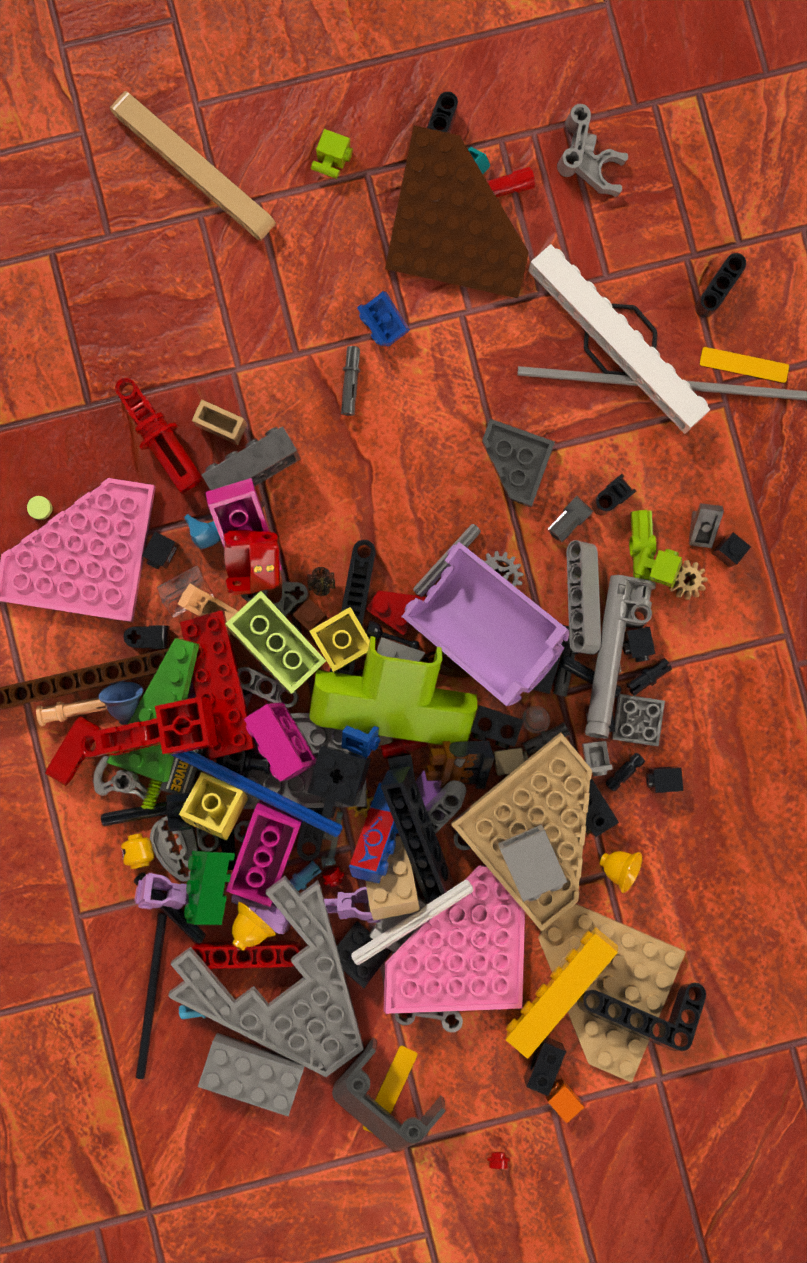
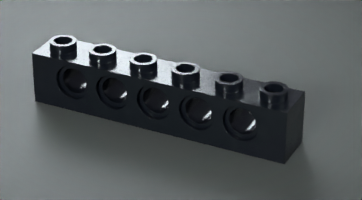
[381,766,454,904]

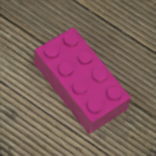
[206,478,282,570]
[226,799,302,907]

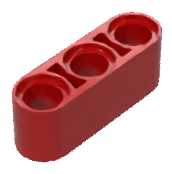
[45,716,101,786]

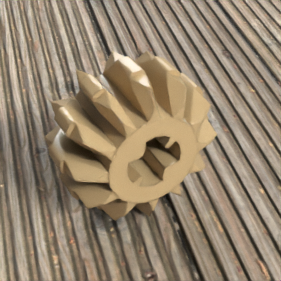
[669,560,708,600]

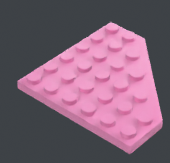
[0,478,156,622]
[384,865,525,1014]

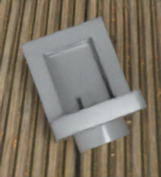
[582,740,613,776]

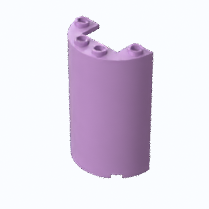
[401,542,570,706]

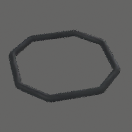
[583,303,657,376]

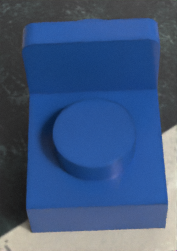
[342,726,380,758]

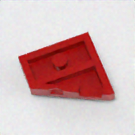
[365,590,426,636]

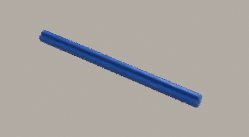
[170,751,343,837]

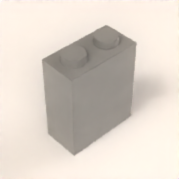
[498,825,567,902]

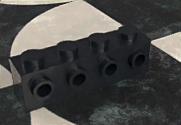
[585,778,619,838]

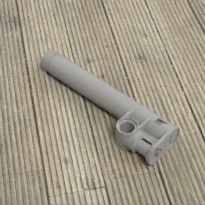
[585,575,656,739]

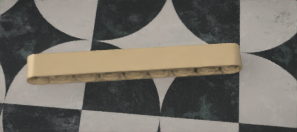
[109,91,276,241]

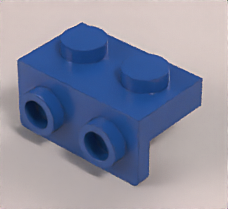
[357,291,410,346]

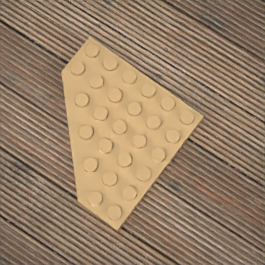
[451,732,592,931]
[538,904,686,1083]

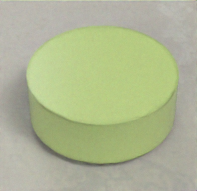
[27,496,52,520]

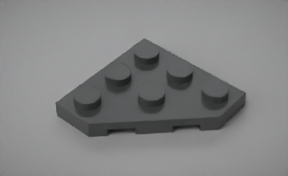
[482,419,555,507]

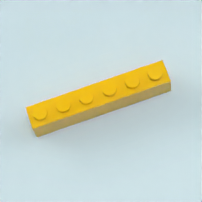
[506,927,618,1059]

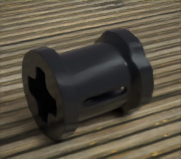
[245,750,271,775]

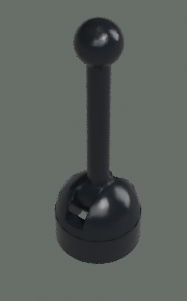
[366,621,420,649]

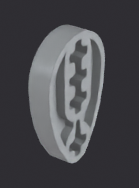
[150,816,199,881]

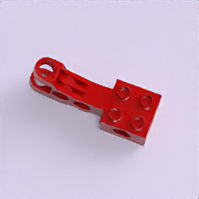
[79,696,218,757]

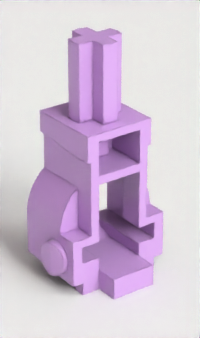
[134,873,189,910]
[324,887,384,923]
[231,894,291,935]

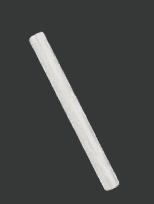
[351,880,473,965]

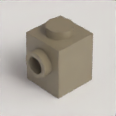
[492,747,528,777]

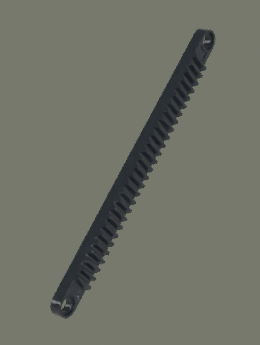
[297,540,376,861]

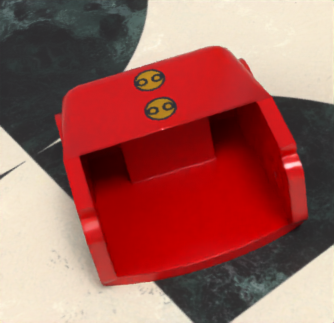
[224,530,280,595]

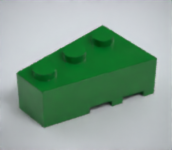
[184,851,235,925]

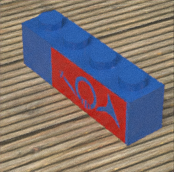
[349,783,399,884]

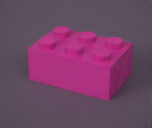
[244,702,317,782]

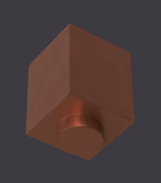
[293,599,327,631]

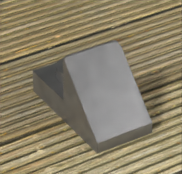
[689,503,724,548]

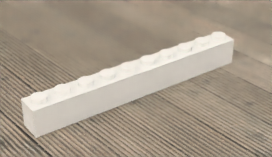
[528,244,710,434]

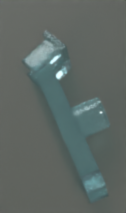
[321,811,343,868]

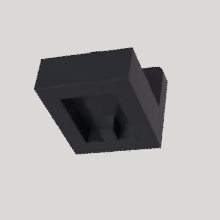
[166,793,193,831]

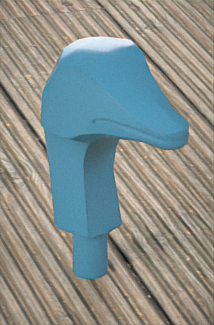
[184,514,221,550]

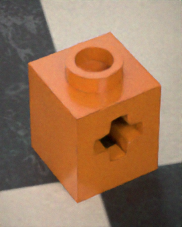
[545,1079,584,1123]

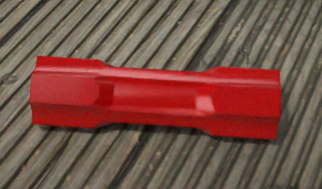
[487,167,536,197]

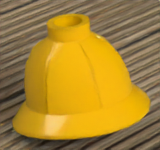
[600,851,642,893]
[232,902,276,951]

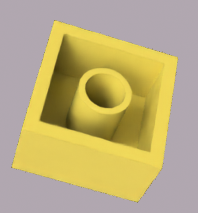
[310,607,370,672]
[179,772,248,841]

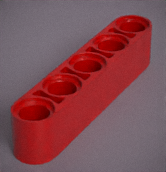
[191,941,302,969]

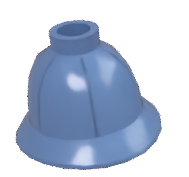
[99,682,143,724]

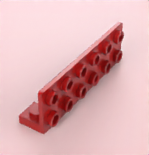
[180,610,255,760]

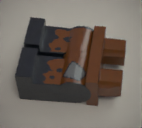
[425,741,494,789]

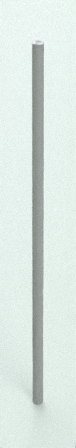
[517,366,807,400]

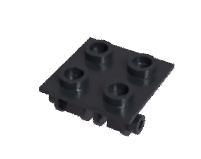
[337,921,392,989]

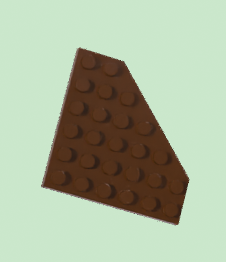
[385,125,529,299]

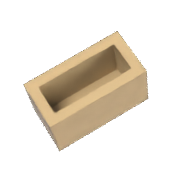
[192,400,247,445]

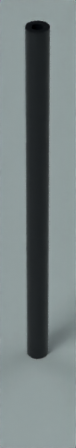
[135,913,167,1079]

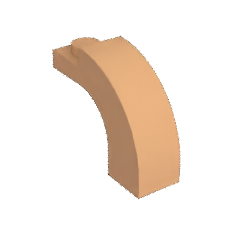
[178,583,238,636]

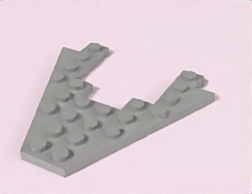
[168,876,364,1077]

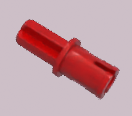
[380,739,427,758]

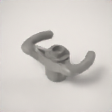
[93,756,162,802]

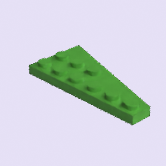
[107,638,200,782]

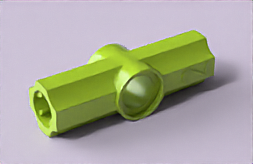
[629,510,656,581]

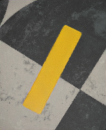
[700,347,789,383]
[363,1046,418,1133]

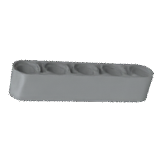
[566,540,601,655]

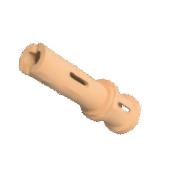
[36,697,108,726]

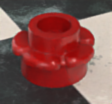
[322,866,345,887]
[487,1152,510,1169]

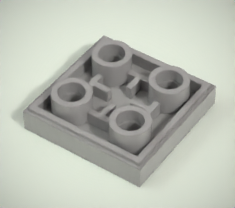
[611,694,665,746]

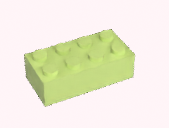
[224,591,326,694]

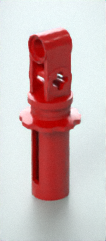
[115,378,204,494]

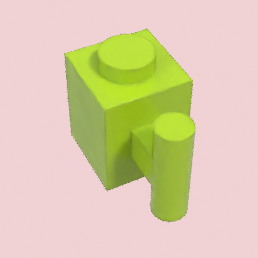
[311,129,353,179]
[634,547,683,588]

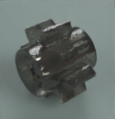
[307,567,335,596]

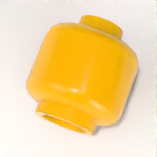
[121,833,154,869]

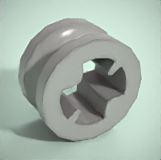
[234,820,250,842]

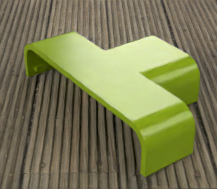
[309,636,477,745]

